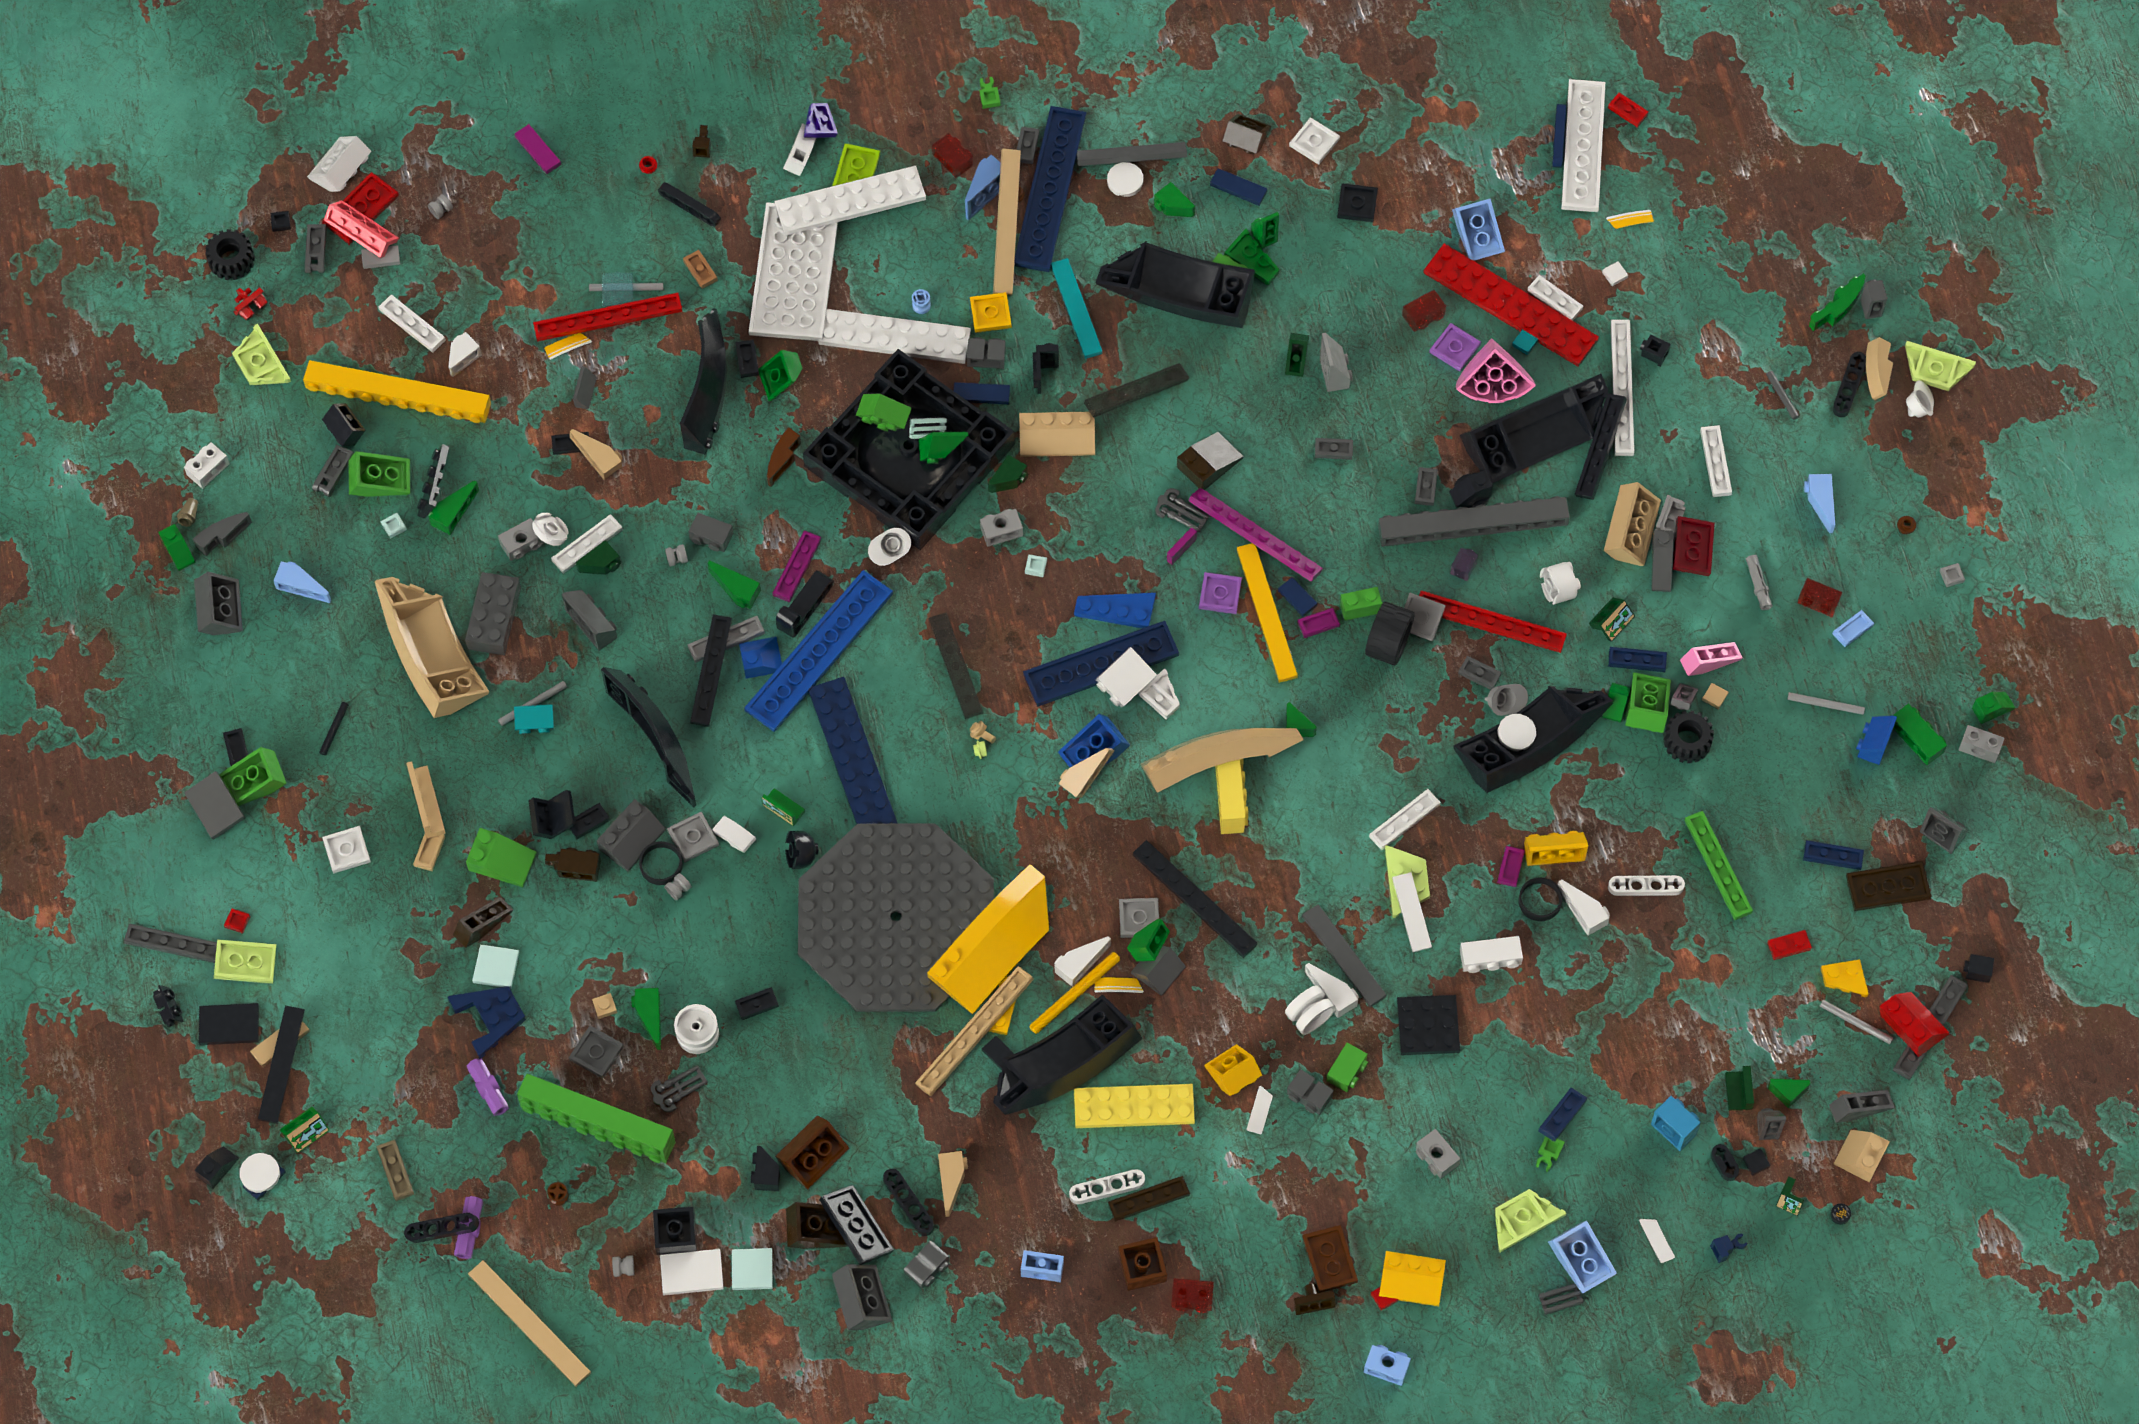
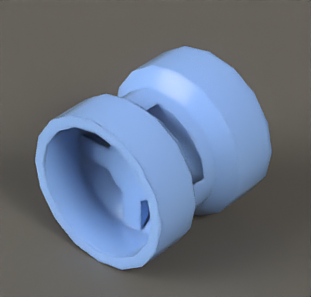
[912,289,931,314]

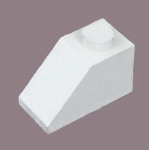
[449,332,482,377]

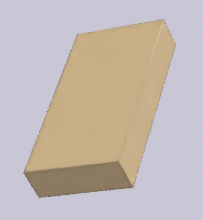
[413,834,445,871]

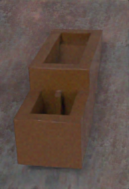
[767,427,801,487]

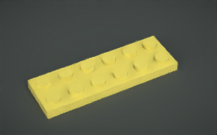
[1074,1084,1195,1128]

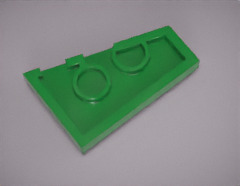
[1224,229,1280,285]

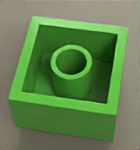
[856,394,911,431]

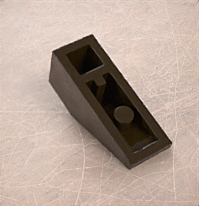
[453,897,513,948]

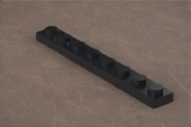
[1133,840,1257,958]

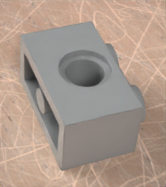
[980,509,1023,547]
[498,518,544,561]
[1959,725,2004,763]
[1416,1129,1460,1179]

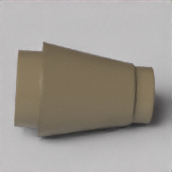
[177,498,198,527]

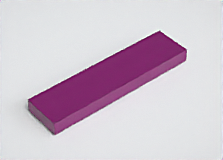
[772,530,822,602]

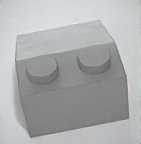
[1320,333,1353,392]

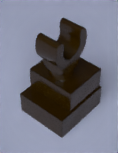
[692,125,711,158]

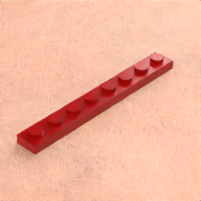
[533,293,683,342]
[1419,591,1567,653]

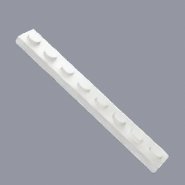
[1611,320,1634,456]

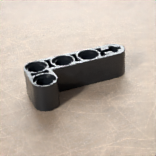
[776,570,834,638]

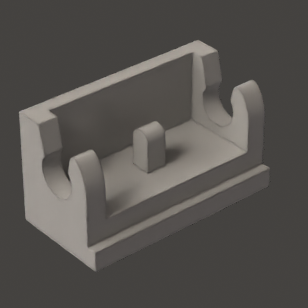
[1655,495,1686,541]

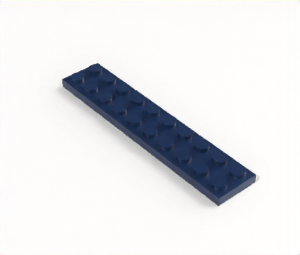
[1014,106,1086,272]
[809,677,897,824]

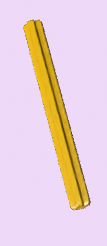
[1030,952,1120,1034]

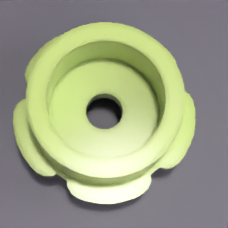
[973,740,987,759]

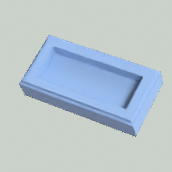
[1832,610,1874,647]

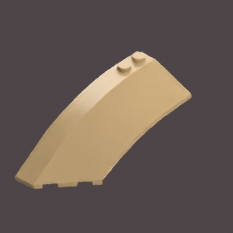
[375,577,489,718]
[1141,728,1303,793]

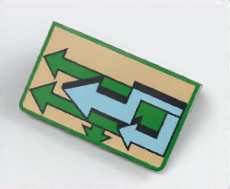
[761,788,805,826]
[280,1107,329,1153]

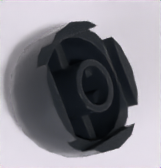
[785,831,819,869]

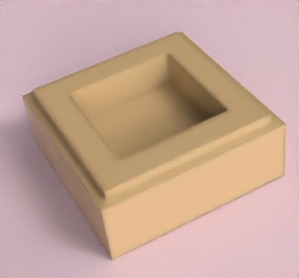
[1702,683,1728,709]

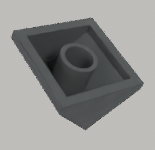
[1131,946,1186,996]

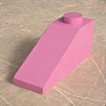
[1680,642,1743,676]

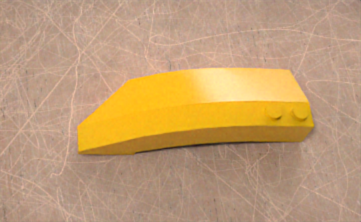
[927,865,1049,1015]

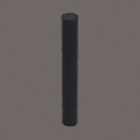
[319,702,349,755]

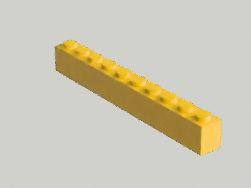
[303,360,491,423]

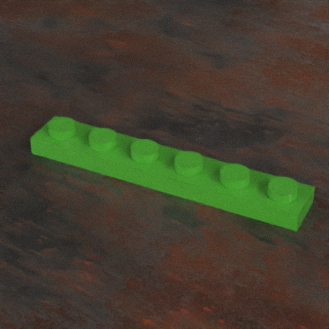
[1684,811,1753,920]

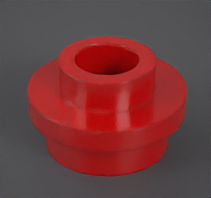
[639,156,658,174]

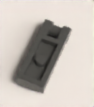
[305,224,327,273]
[312,445,354,497]

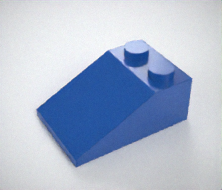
[1058,714,1130,767]

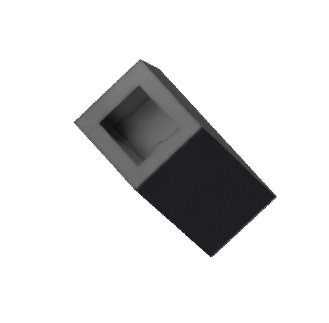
[751,1146,781,1191]

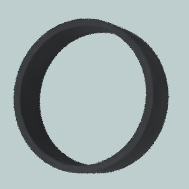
[639,841,683,885]
[1519,877,1562,921]

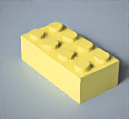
[1215,758,1248,834]

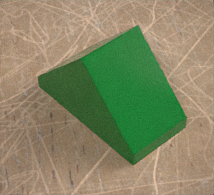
[1602,683,1631,723]
[1286,702,1317,737]
[1768,1079,1810,1108]

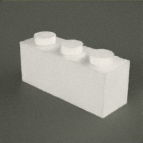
[1460,936,1523,973]

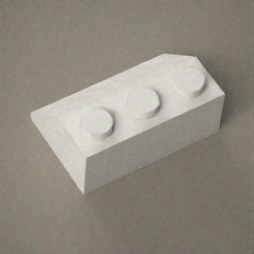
[307,136,371,192]

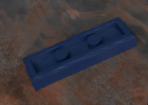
[1210,168,1267,206]
[954,382,1010,405]
[1608,647,1667,672]
[1803,840,1864,870]
[1538,1088,1587,1142]

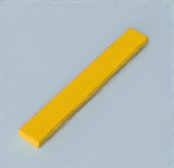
[1237,543,1298,683]

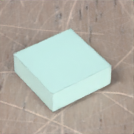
[380,513,407,539]
[1025,555,1047,577]

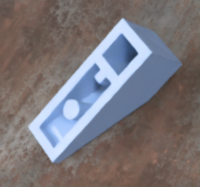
[1804,474,1835,533]
[274,561,331,603]

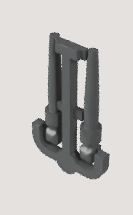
[1155,488,1209,532]
[651,1065,708,1113]

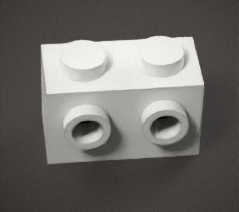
[184,442,229,489]

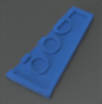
[1074,593,1156,629]

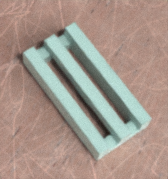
[909,418,947,439]

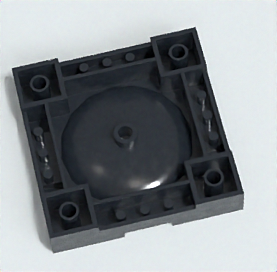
[803,349,1015,550]

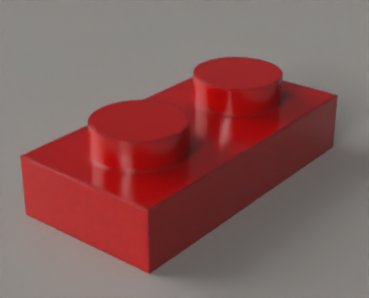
[1608,93,1649,128]
[1767,930,1812,960]

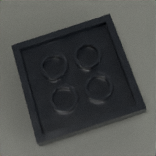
[1397,995,1460,1055]

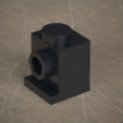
[1640,335,1671,367]

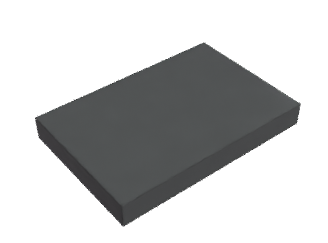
[184,771,245,840]

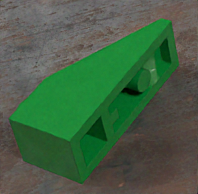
[1251,212,1279,249]
[428,481,479,535]
[708,560,761,609]
[631,988,661,1050]

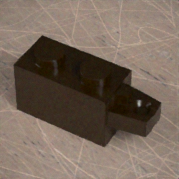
[545,847,601,882]

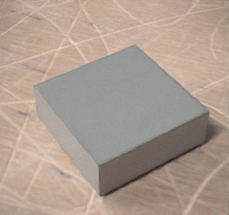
[1940,563,1965,587]

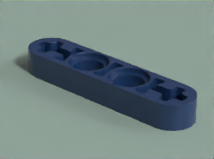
[1552,104,1566,168]

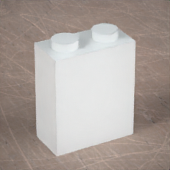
[1095,647,1157,708]

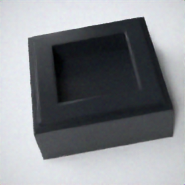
[270,211,291,232]
[1743,1148,1770,1176]

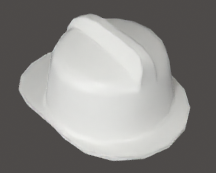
[1906,380,1934,418]
[868,528,911,566]

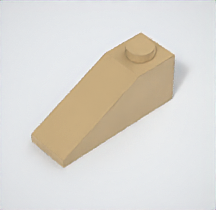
[570,429,623,480]
[1059,748,1114,798]
[938,1151,968,1217]

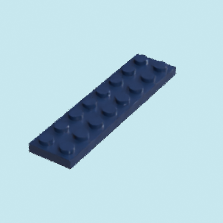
[1023,621,1179,707]

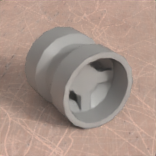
[427,194,453,219]
[665,544,688,567]
[664,873,692,900]
[612,1255,634,1277]

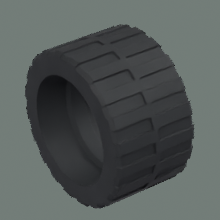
[1365,602,1415,666]

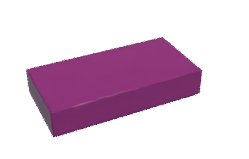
[1167,528,1197,565]
[1297,608,1340,638]
[1497,846,1525,887]

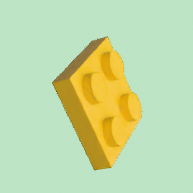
[970,292,1012,333]

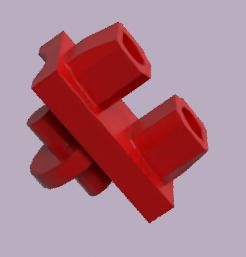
[233,287,267,321]

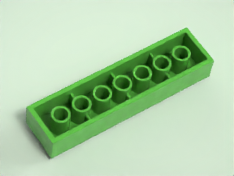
[517,1074,676,1163]

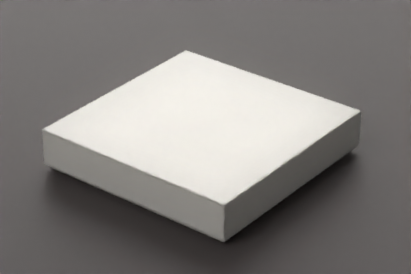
[1289,117,1340,164]
[322,826,371,874]

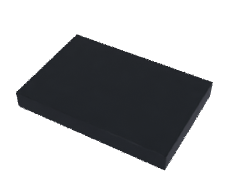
[199,1003,259,1045]

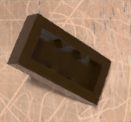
[1294,1283,1335,1315]

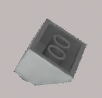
[194,572,243,635]
[562,590,617,651]
[597,799,666,872]
[832,1264,892,1330]

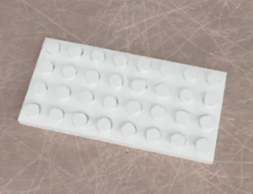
[749,203,838,341]

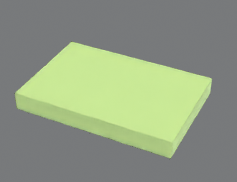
[214,939,277,984]

